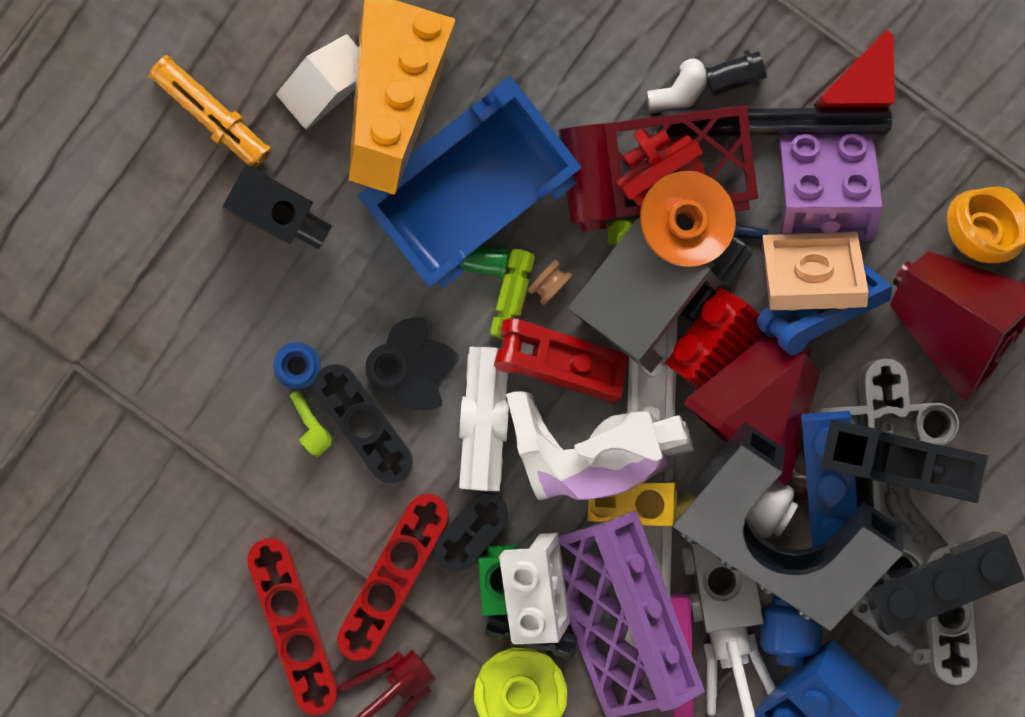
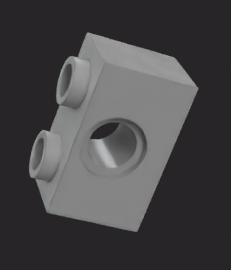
[681,542,763,633]

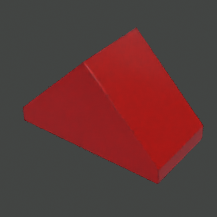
[814,30,895,108]

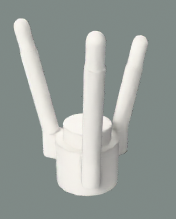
[704,627,776,717]

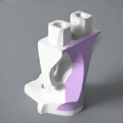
[506,391,694,501]

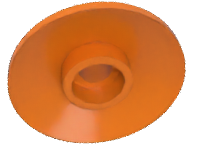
[640,171,736,267]

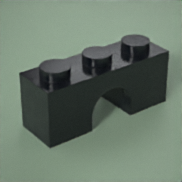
[865,531,1025,635]

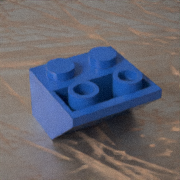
[755,639,901,717]

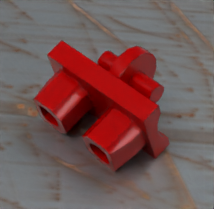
[615,129,706,207]

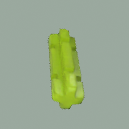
[490,249,535,340]

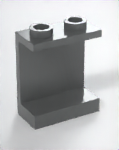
[568,218,721,373]

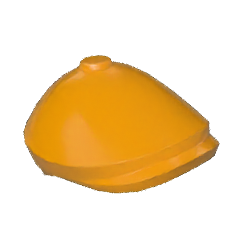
[947,186,1025,263]

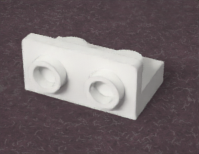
[499,533,570,644]

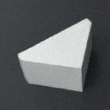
[276,34,359,131]

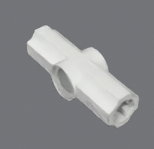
[459,347,509,491]

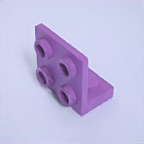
[779,133,883,241]

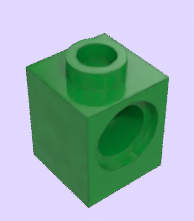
[479,545,516,616]

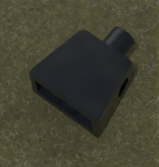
[222,164,332,250]

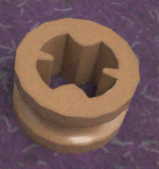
[527,260,573,306]

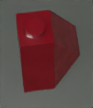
[890,251,1025,401]
[683,335,821,486]

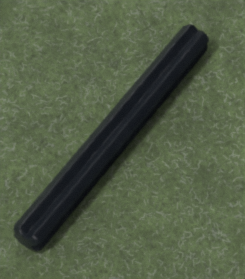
[659,107,892,136]

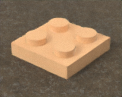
[762,232,869,311]

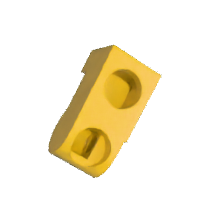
[587,482,678,526]

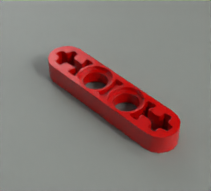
[337,493,449,661]
[247,537,339,715]

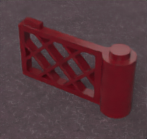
[559,105,758,232]

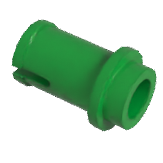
[460,245,508,279]

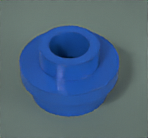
[273,342,321,389]

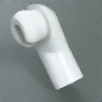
[646,59,708,114]

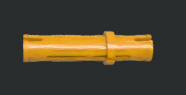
[148,55,272,169]

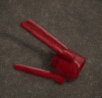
[338,649,436,717]

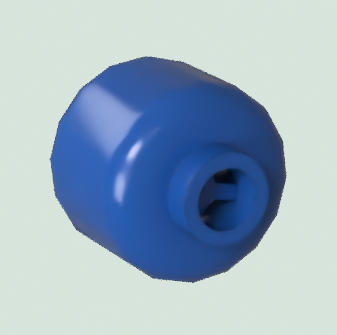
[760,596,823,666]

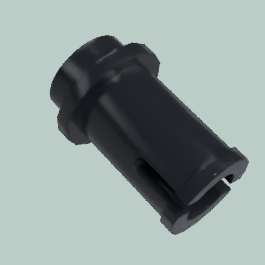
[704,50,767,97]

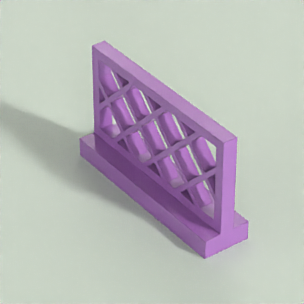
[559,510,705,717]

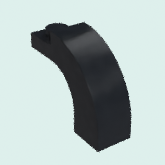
[821,419,989,504]

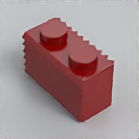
[664,287,766,390]

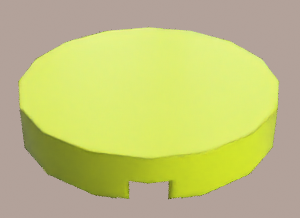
[474,646,567,717]

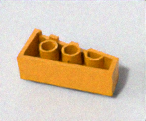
[349,0,456,195]

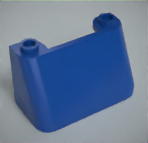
[357,75,582,288]

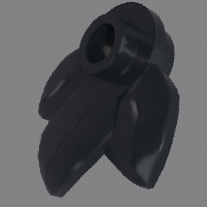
[365,317,459,411]

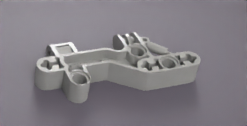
[816,359,978,685]

